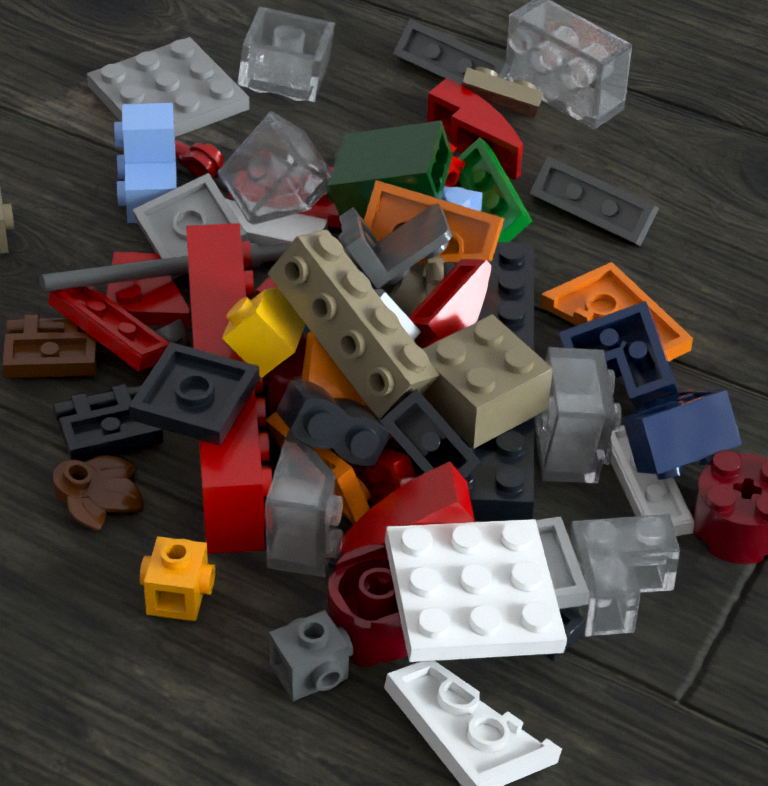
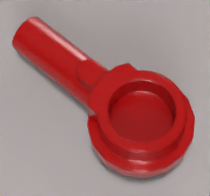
[175,140,225,178]

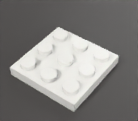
[385,519,567,662]

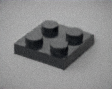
[129,342,260,445]

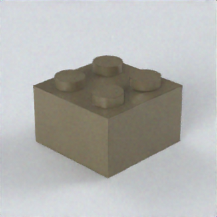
[422,314,553,449]

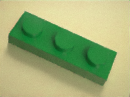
[458,137,532,242]

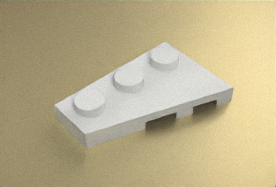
[384,661,562,786]

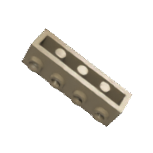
[267,230,440,420]

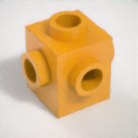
[140,536,215,621]

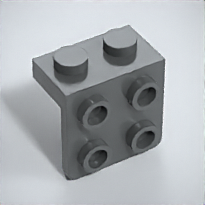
[338,203,453,289]

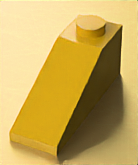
[222,287,305,378]

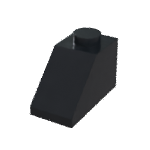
[380,388,482,479]

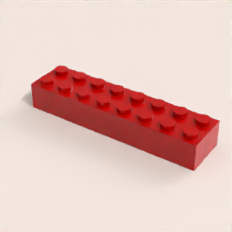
[186,223,274,554]

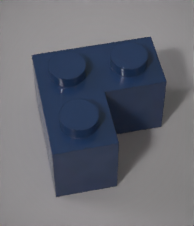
[559,301,679,412]
[622,389,742,480]

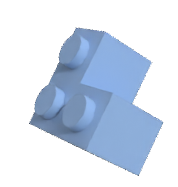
[114,103,177,223]

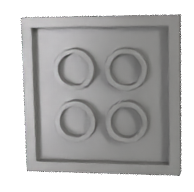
[87,37,249,137]

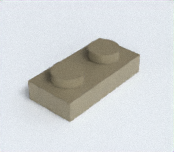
[462,67,544,118]

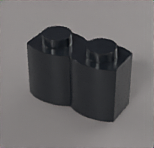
[276,380,391,466]

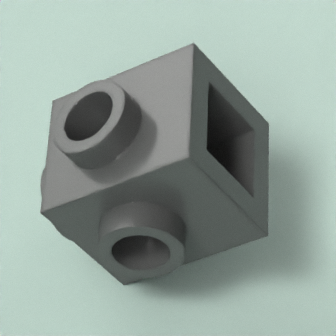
[269,610,353,701]

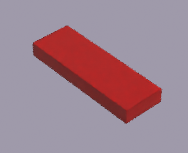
[48,286,170,372]

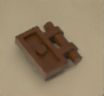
[2,314,97,378]

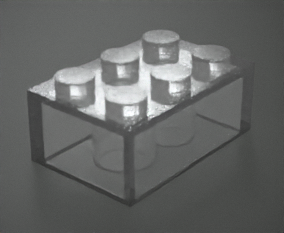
[505,0,632,130]

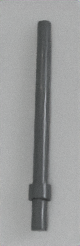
[39,243,289,292]

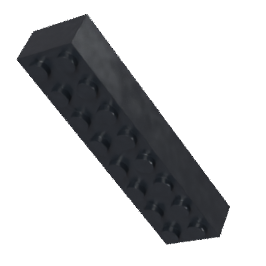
[444,242,534,522]

